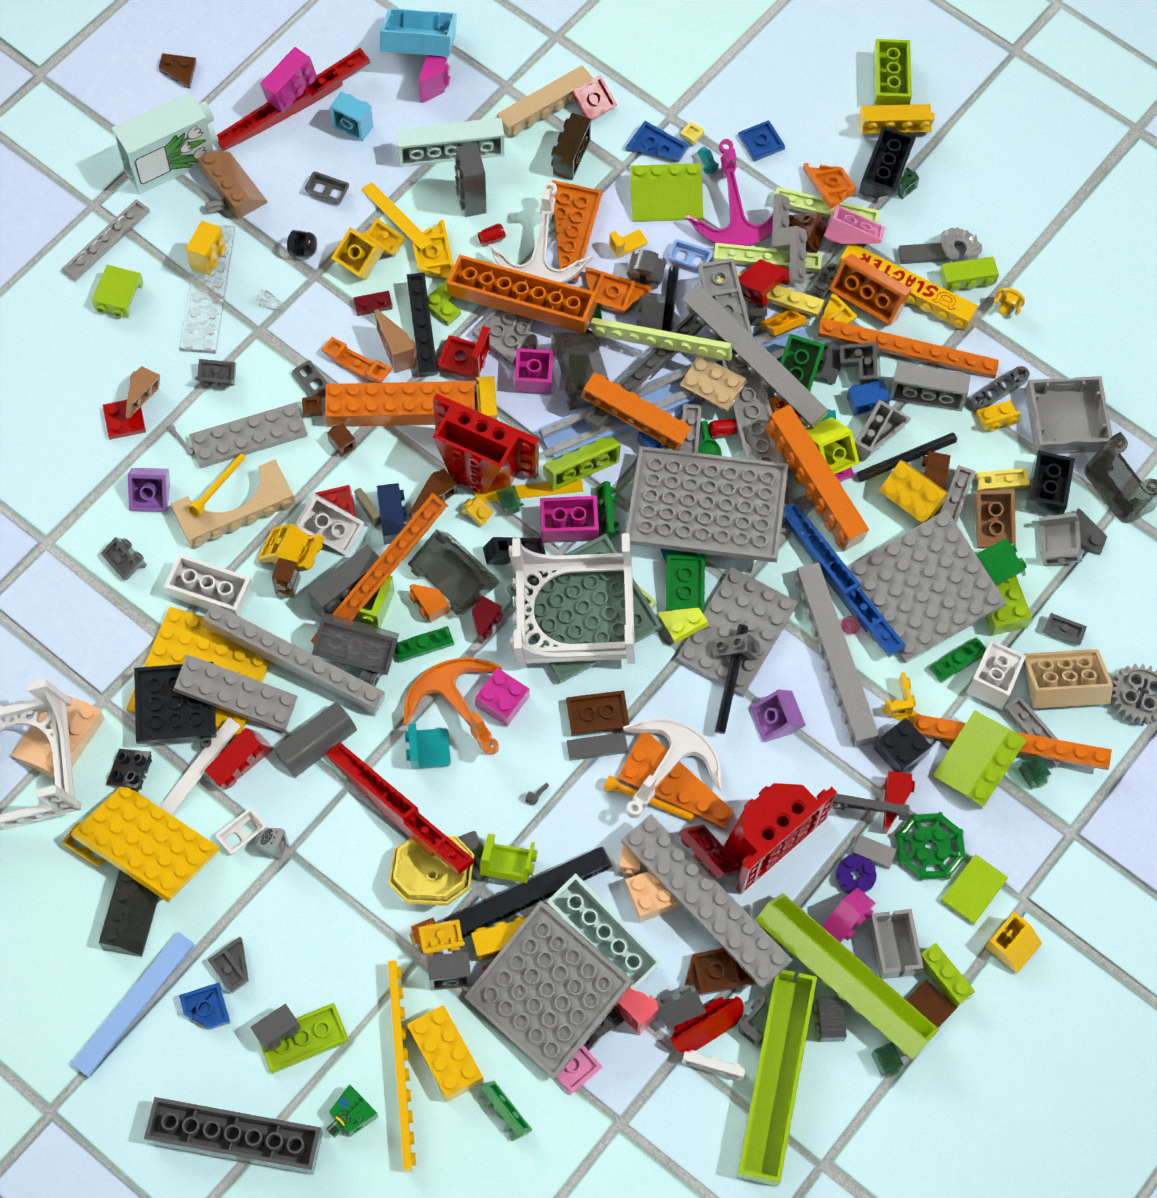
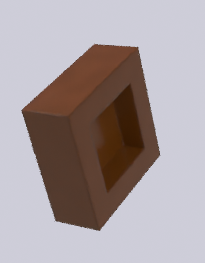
[302,396,322,417]

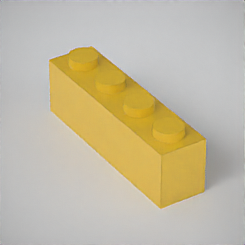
[471,916,526,962]

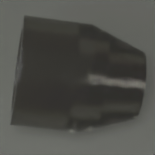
[522,334,538,349]

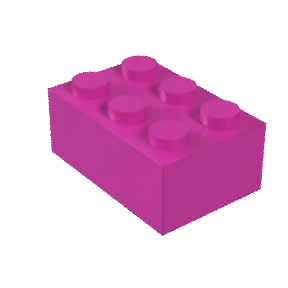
[260,47,317,113]
[540,496,599,542]

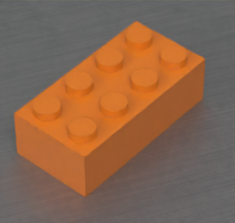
[829,254,913,325]

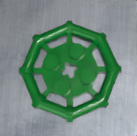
[894,812,968,881]

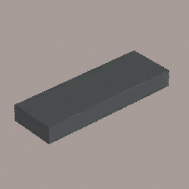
[898,243,949,264]
[567,732,628,761]

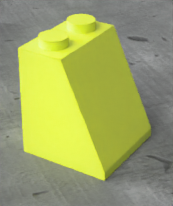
[805,417,859,474]

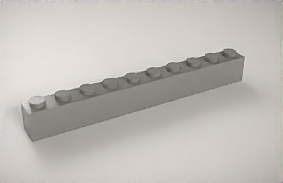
[682,283,829,428]
[794,562,879,748]
[203,603,385,716]

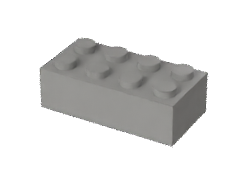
[890,362,971,412]

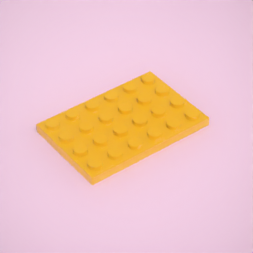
[72,786,220,903]

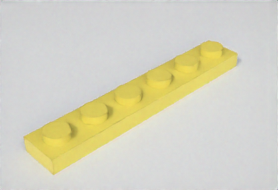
[717,272,824,318]

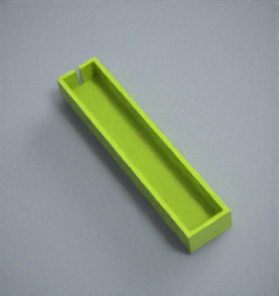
[755,893,940,1060]
[736,970,817,1187]

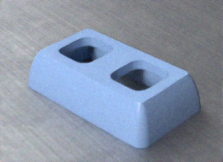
[668,239,713,270]

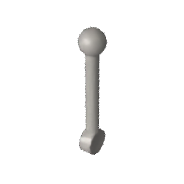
[168,425,194,455]

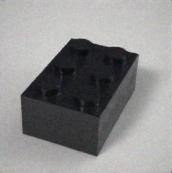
[1025,450,1075,515]

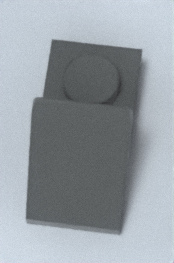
[747,301,767,326]

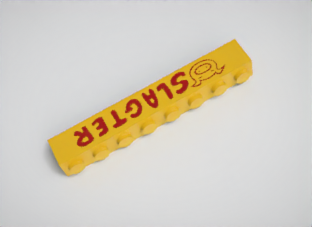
[838,244,978,331]

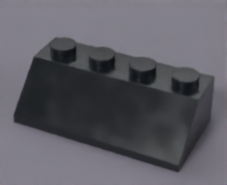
[859,126,916,198]

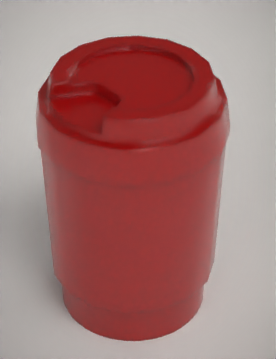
[477,223,506,246]
[709,419,738,438]

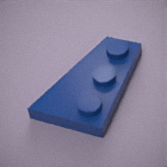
[626,121,689,162]

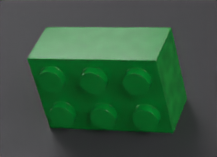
[780,334,825,391]

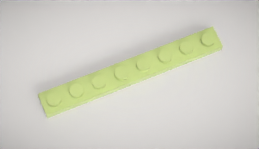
[590,318,733,361]

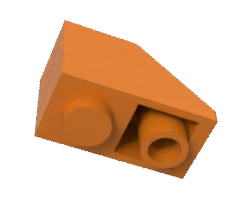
[408,584,450,623]

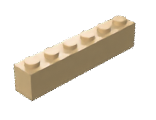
[497,65,594,138]

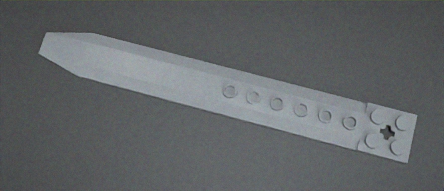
[698,258,793,534]

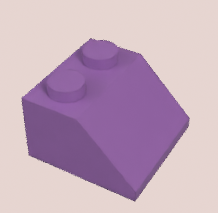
[128,468,170,511]
[750,689,806,742]

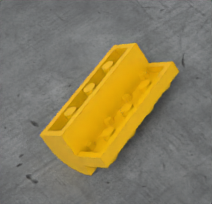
[859,104,935,134]

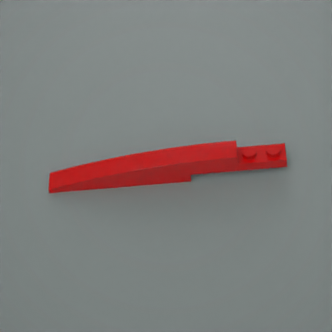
[217,48,371,151]
[325,742,474,875]

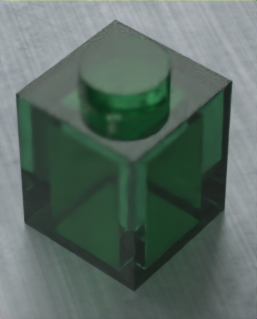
[1018,754,1051,789]
[871,1043,903,1078]

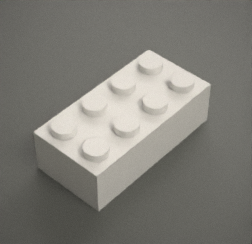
[164,553,253,617]

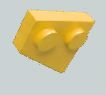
[818,293,857,328]

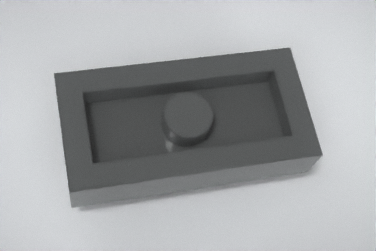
[1043,613,1087,645]

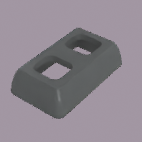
[305,171,349,204]
[291,360,329,398]

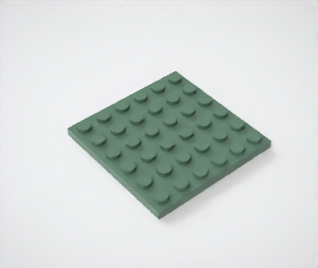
[506,534,662,683]

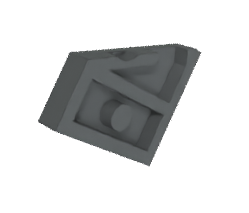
[1076,508,1108,555]

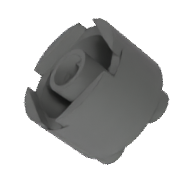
[627,250,667,289]

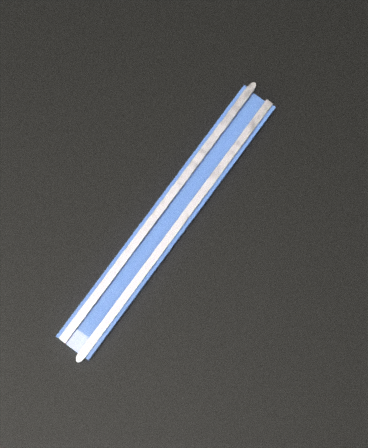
[538,319,815,460]

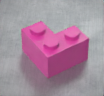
[822,887,876,943]

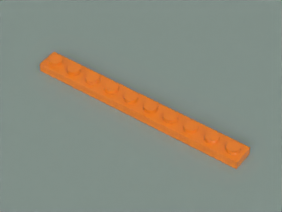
[818,317,999,379]
[310,493,449,644]
[913,714,1112,770]

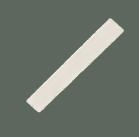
[159,718,240,815]

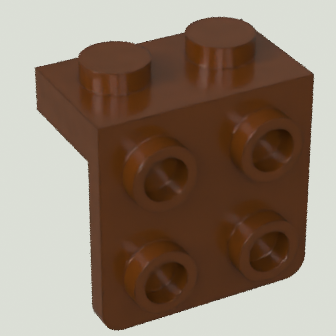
[788,213,827,253]

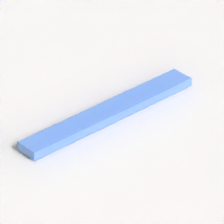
[71,932,195,1077]

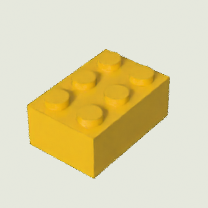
[879,460,949,523]

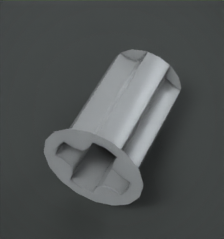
[205,198,226,213]

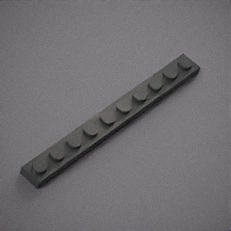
[584,311,706,431]

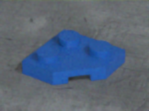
[179,982,231,1029]

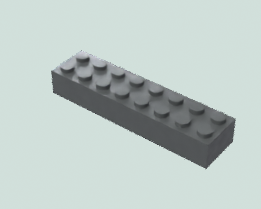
[144,1097,323,1175]

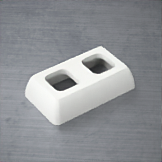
[216,808,266,854]

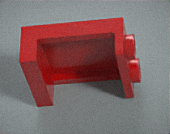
[738,259,790,307]

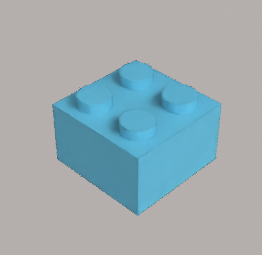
[330,91,373,142]

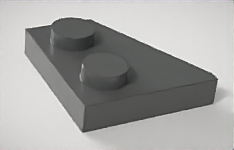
[208,936,249,993]

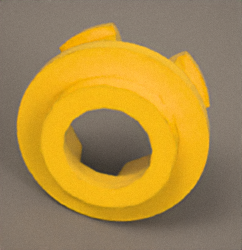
[993,288,1025,316]

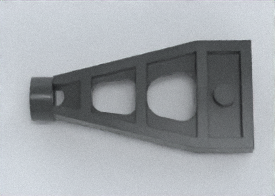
[832,794,910,821]

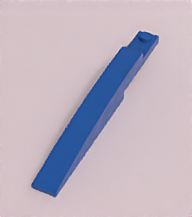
[782,501,906,658]

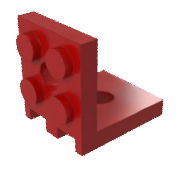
[437,326,490,380]

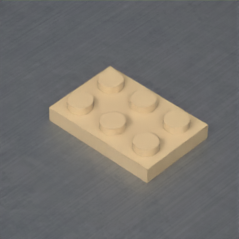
[680,355,747,412]

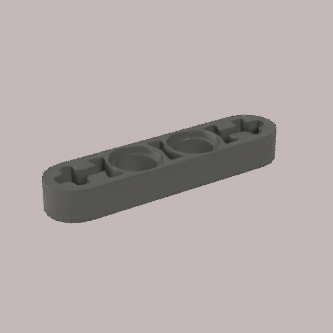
[797,263,839,320]
[969,366,1030,411]

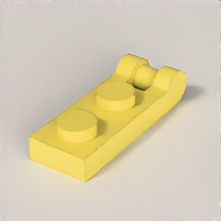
[974,468,1030,491]

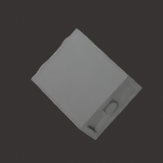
[1039,512,1082,566]

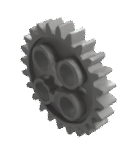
[1111,663,1157,725]

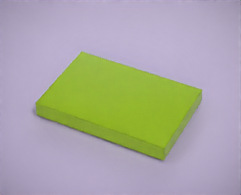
[941,854,1009,925]

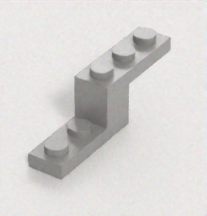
[772,194,807,284]

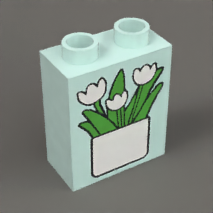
[112,92,218,195]

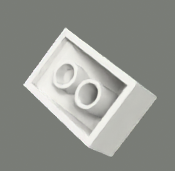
[295,493,365,555]
[966,640,1026,709]

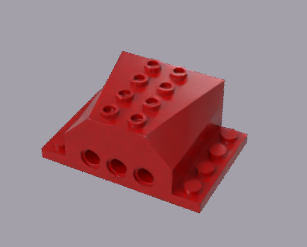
[433,393,539,494]
[724,783,837,894]

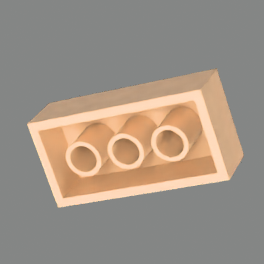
[624,855,710,923]

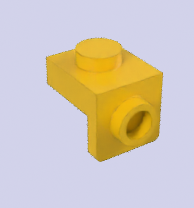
[460,497,494,527]

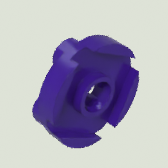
[835,855,877,894]

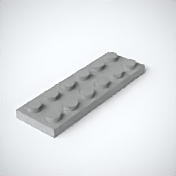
[189,402,308,469]
[173,654,298,733]

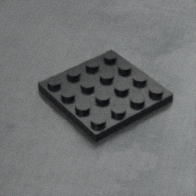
[134,661,217,744]

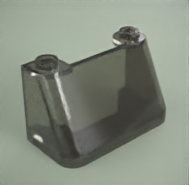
[551,332,609,411]
[1084,432,1157,524]
[407,529,500,615]

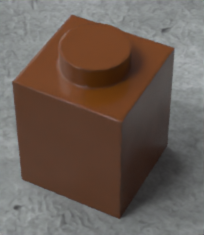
[327,423,356,457]

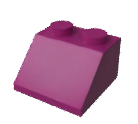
[418,55,451,103]

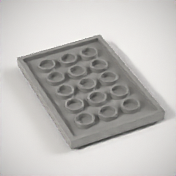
[676,567,798,697]

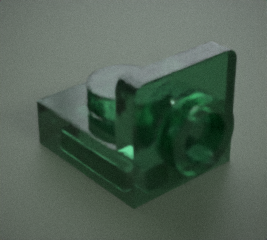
[897,167,919,199]

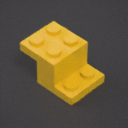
[256,523,325,572]

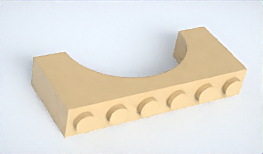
[171,459,295,548]

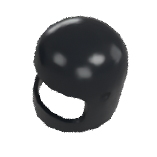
[287,230,318,258]

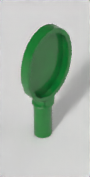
[698,421,722,456]

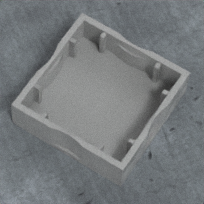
[1025,376,1114,455]

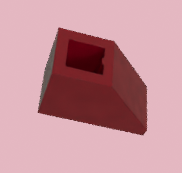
[472,595,503,644]

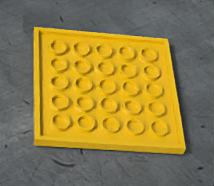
[126,606,271,741]

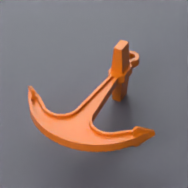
[403,657,502,755]

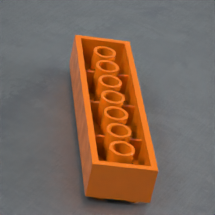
[447,254,597,334]
[325,381,475,427]
[766,404,869,551]

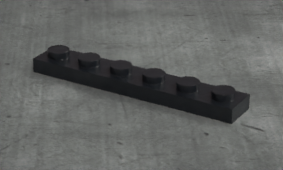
[406,272,438,376]

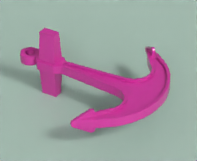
[685,139,773,246]

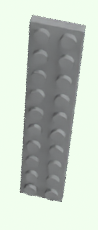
[621,814,793,989]

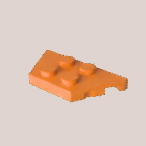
[803,163,856,209]
[585,267,652,315]

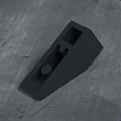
[483,537,546,565]

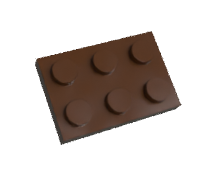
[566,690,630,737]

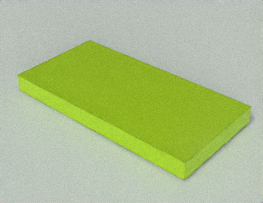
[260,1003,350,1074]

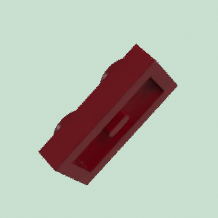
[353,290,393,316]

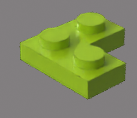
[428,278,461,326]

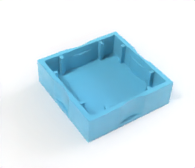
[380,8,457,57]

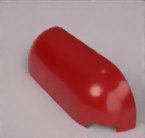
[670,996,744,1053]

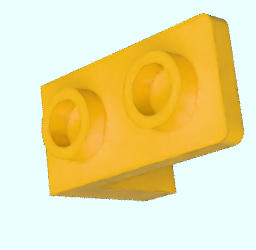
[609,229,648,258]
[887,672,916,718]

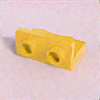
[976,400,1021,432]

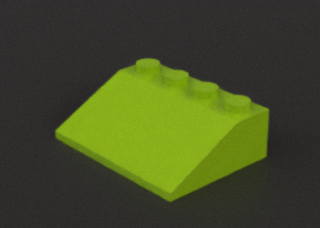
[629,163,703,222]
[932,710,1027,808]

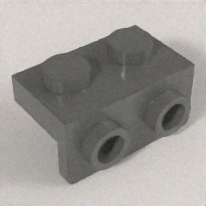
[195,359,237,388]

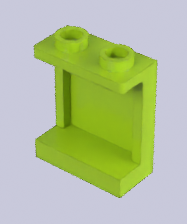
[92,265,144,318]
[359,575,395,628]
[479,833,538,883]

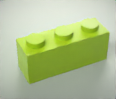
[939,256,999,292]
[921,943,976,1008]

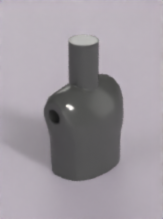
[458,831,484,870]

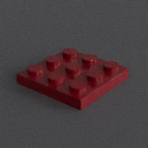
[678,824,742,879]

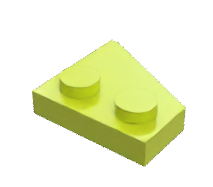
[657,608,709,644]

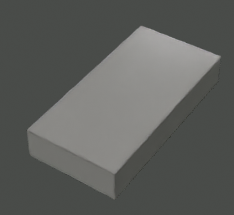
[852,834,897,869]

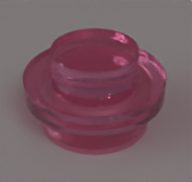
[841,616,860,635]

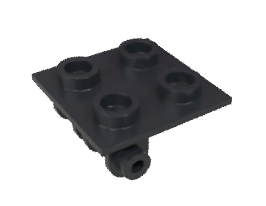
[106,748,152,792]

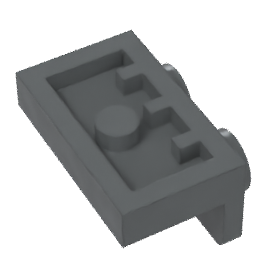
[100,537,147,580]

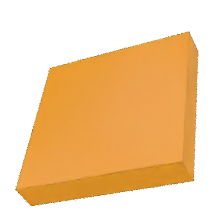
[759,309,807,336]

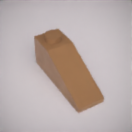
[126,366,160,419]

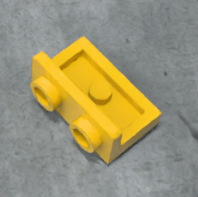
[362,218,406,256]
[418,919,465,956]

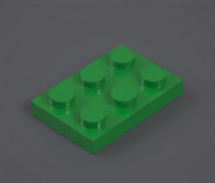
[666,555,705,613]

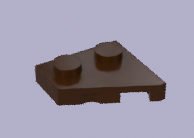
[159,53,197,89]

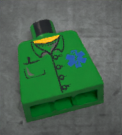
[326,1085,378,1138]

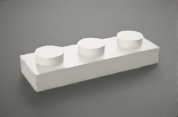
[681,1050,745,1081]

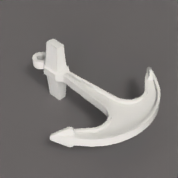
[488,182,593,283]
[623,718,722,818]

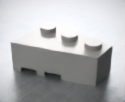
[855,400,911,460]

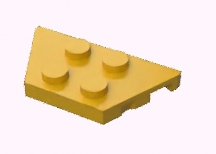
[412,219,454,279]

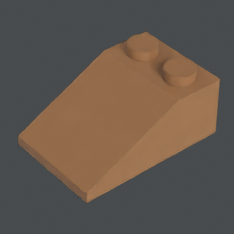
[374,309,417,373]
[974,490,1016,547]

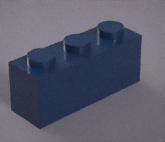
[376,483,407,544]

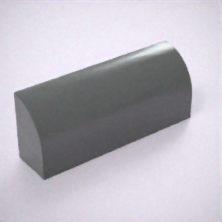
[274,701,357,778]

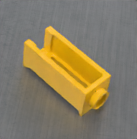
[476,376,497,420]

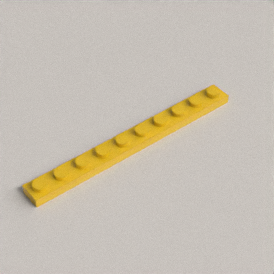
[388,960,416,1173]

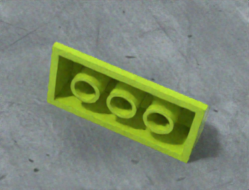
[543,436,621,491]

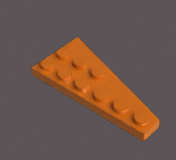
[551,180,603,283]
[617,733,734,830]

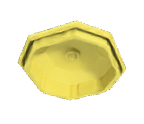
[388,835,474,906]

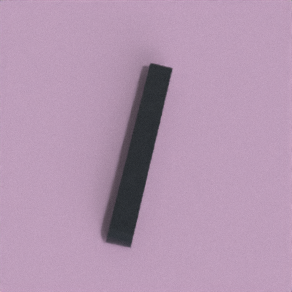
[444,847,613,939]

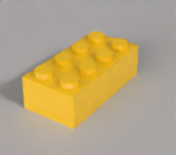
[407,1004,484,1102]

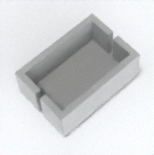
[868,909,924,979]

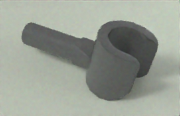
[525,783,549,805]

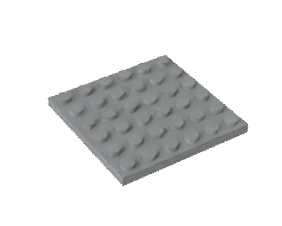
[848,510,1007,663]
[464,901,635,1079]

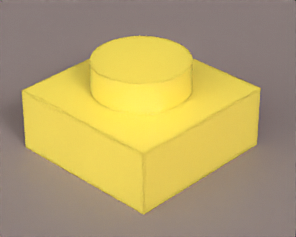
[680,121,704,145]

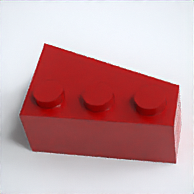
[204,727,274,789]

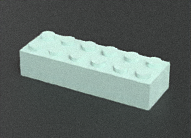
[396,118,505,167]
[546,874,662,990]

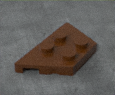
[684,948,757,996]

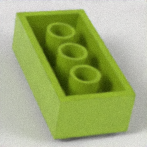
[873,39,912,106]
[985,576,1032,636]

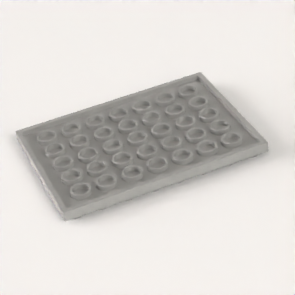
[626,446,789,563]

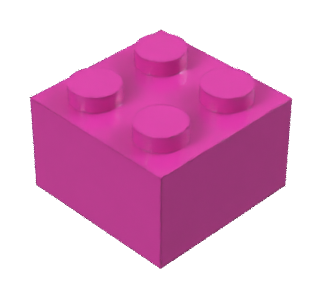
[514,348,554,393]
[475,668,530,727]

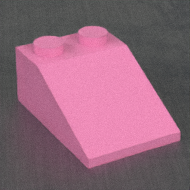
[824,205,885,244]

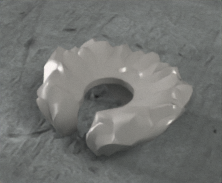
[940,227,982,262]

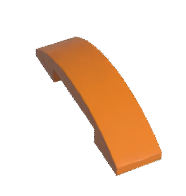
[321,337,392,383]

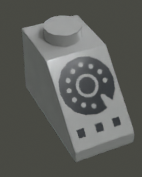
[255,828,289,860]

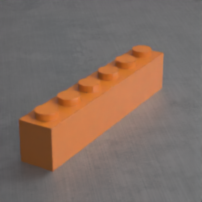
[581,372,692,451]

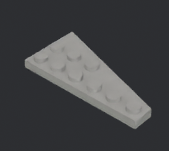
[472,267,553,366]

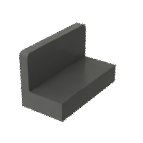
[815,342,842,384]

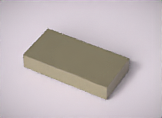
[354,488,381,527]

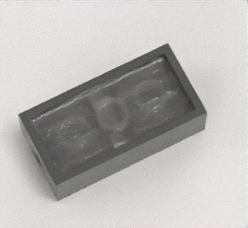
[312,613,400,676]

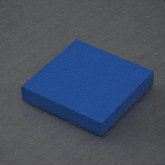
[738,120,785,162]

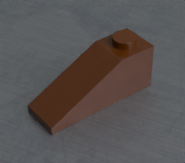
[409,468,458,519]

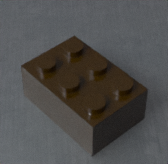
[551,113,592,180]

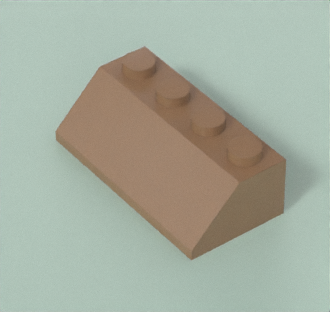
[197,150,268,220]

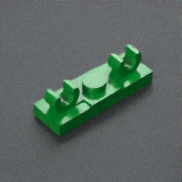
[595,481,620,537]
[395,626,454,663]
[929,637,986,683]
[478,1081,532,1141]

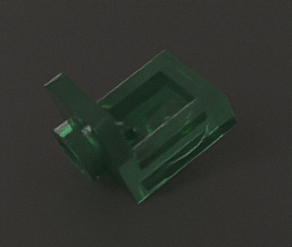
[496,485,524,515]

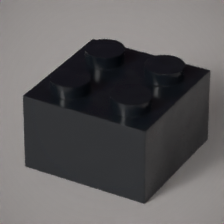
[873,717,932,773]

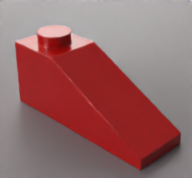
[882,771,915,834]

